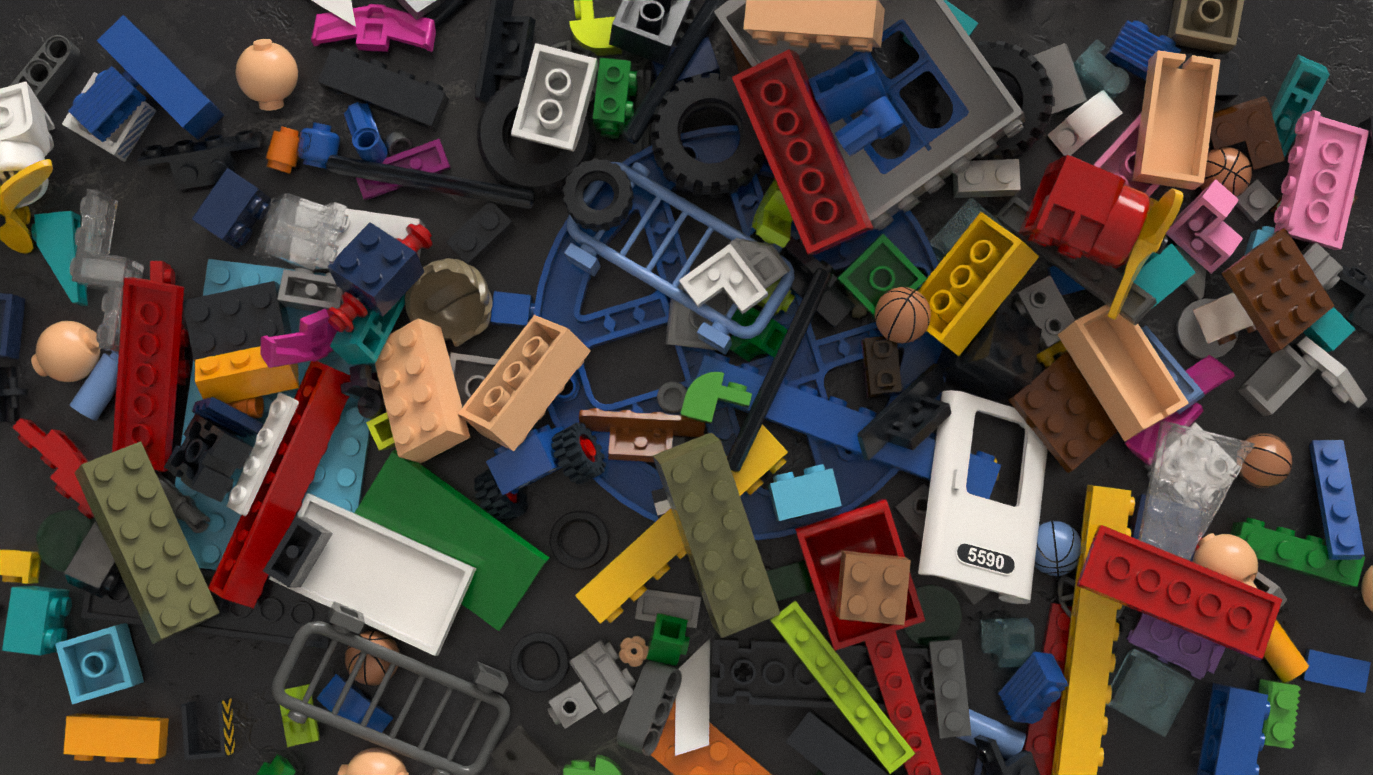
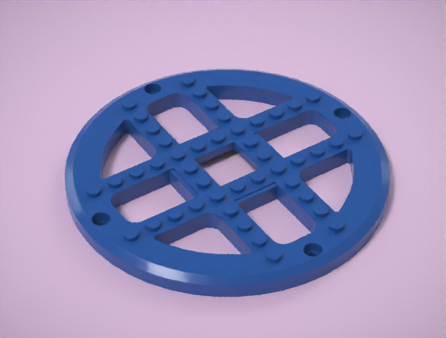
[533,125,946,540]

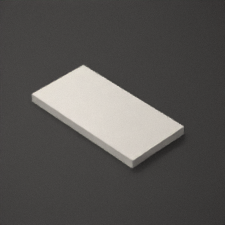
[269,493,477,656]

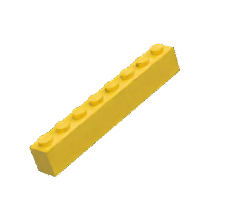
[575,424,788,624]

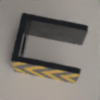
[181,698,235,760]

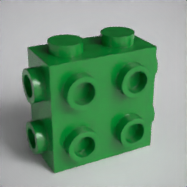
[593,58,638,138]

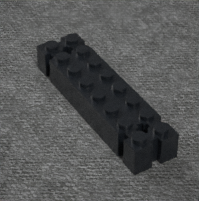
[710,637,966,713]

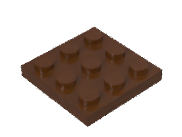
[1222,227,1335,353]
[1009,350,1118,473]

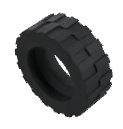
[563,158,634,232]

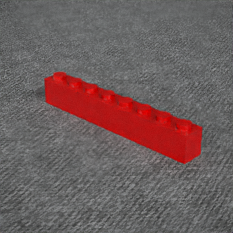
[208,361,350,608]

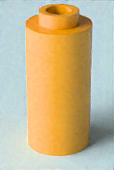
[1264,620,1309,683]

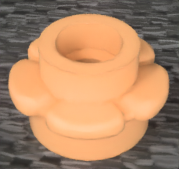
[619,636,648,667]

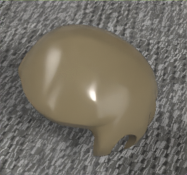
[405,258,493,347]

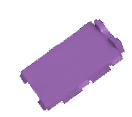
[1127,613,1226,680]

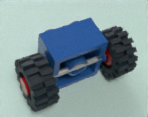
[474,422,606,524]

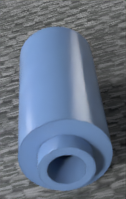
[70,351,119,421]
[956,709,1026,760]

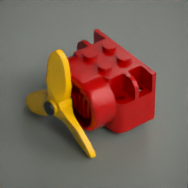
[1019,155,1183,320]

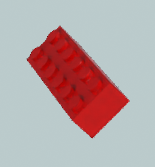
[732,49,873,254]

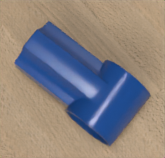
[835,96,904,157]
[344,102,388,163]

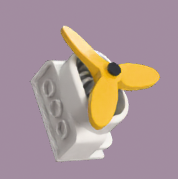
[0,82,55,254]

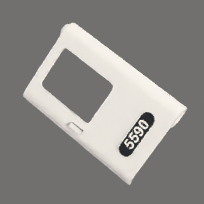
[918,390,1048,604]

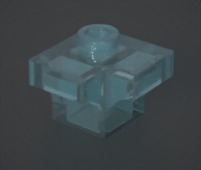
[981,618,1035,668]

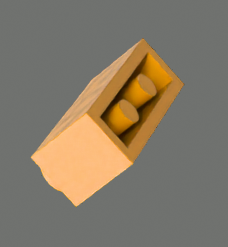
[195,346,299,403]
[64,713,169,764]

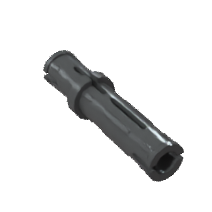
[154,470,210,533]

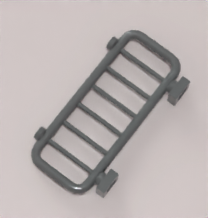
[271,601,511,775]

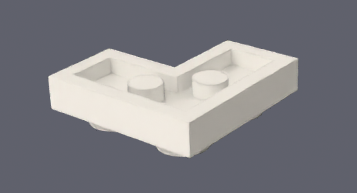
[679,244,768,314]
[1297,336,1367,408]

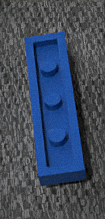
[1309,440,1365,560]

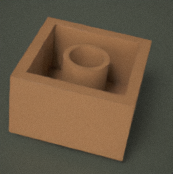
[835,551,911,625]

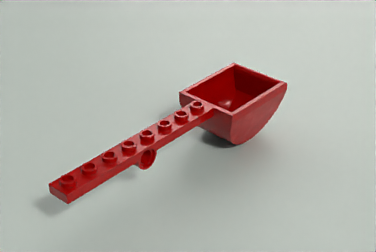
[794,499,941,775]

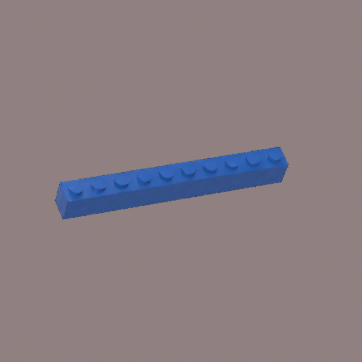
[695,352,1001,499]

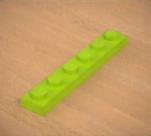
[770,601,915,774]

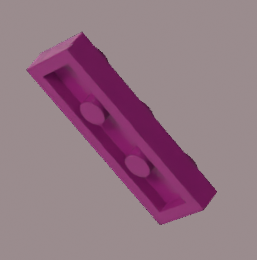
[356,139,451,201]

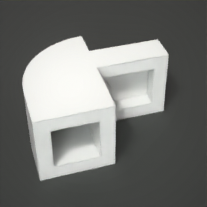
[1048,90,1123,156]

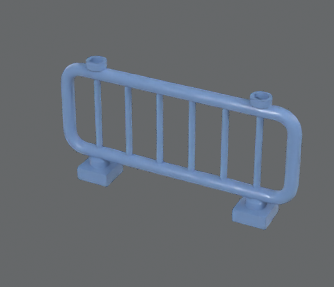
[564,162,795,355]

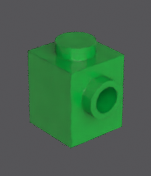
[646,613,690,666]

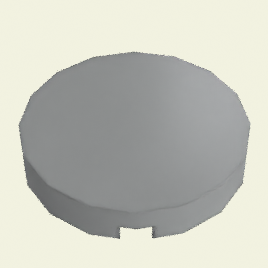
[1175,299,1239,359]

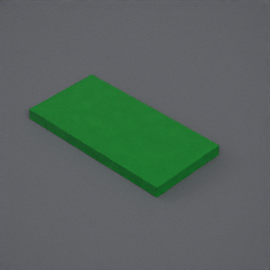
[355,449,549,631]

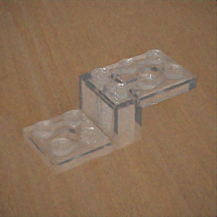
[70,189,144,354]
[253,193,348,270]

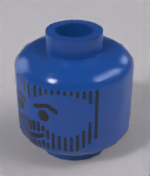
[297,122,340,169]

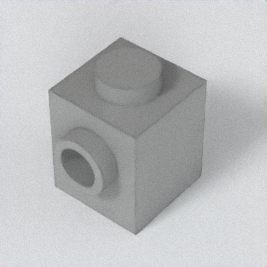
[547,680,598,728]

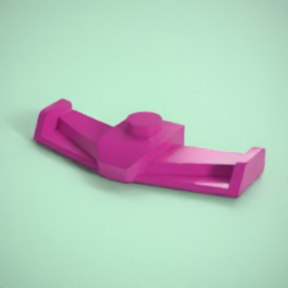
[311,4,436,52]
[260,309,337,368]
[1125,355,1235,466]

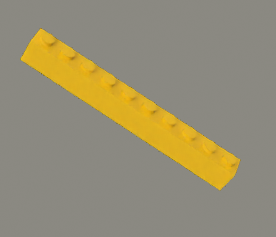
[1052,485,1135,775]

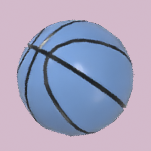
[1034,521,1081,576]

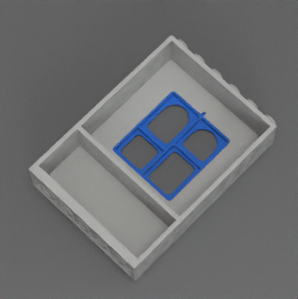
[714,0,1027,231]

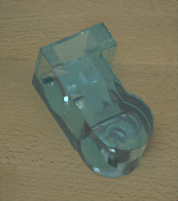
[1074,39,1130,99]

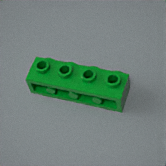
[1230,518,1365,587]

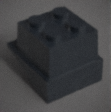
[936,303,1042,401]

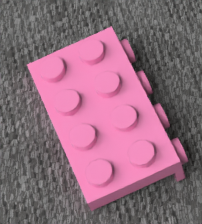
[1274,110,1369,250]

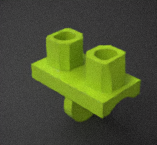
[280,684,320,747]

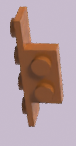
[579,408,705,462]

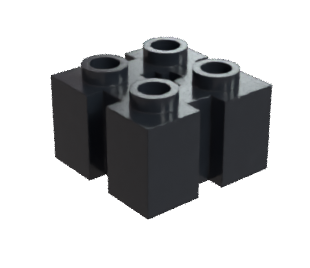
[164,414,253,502]

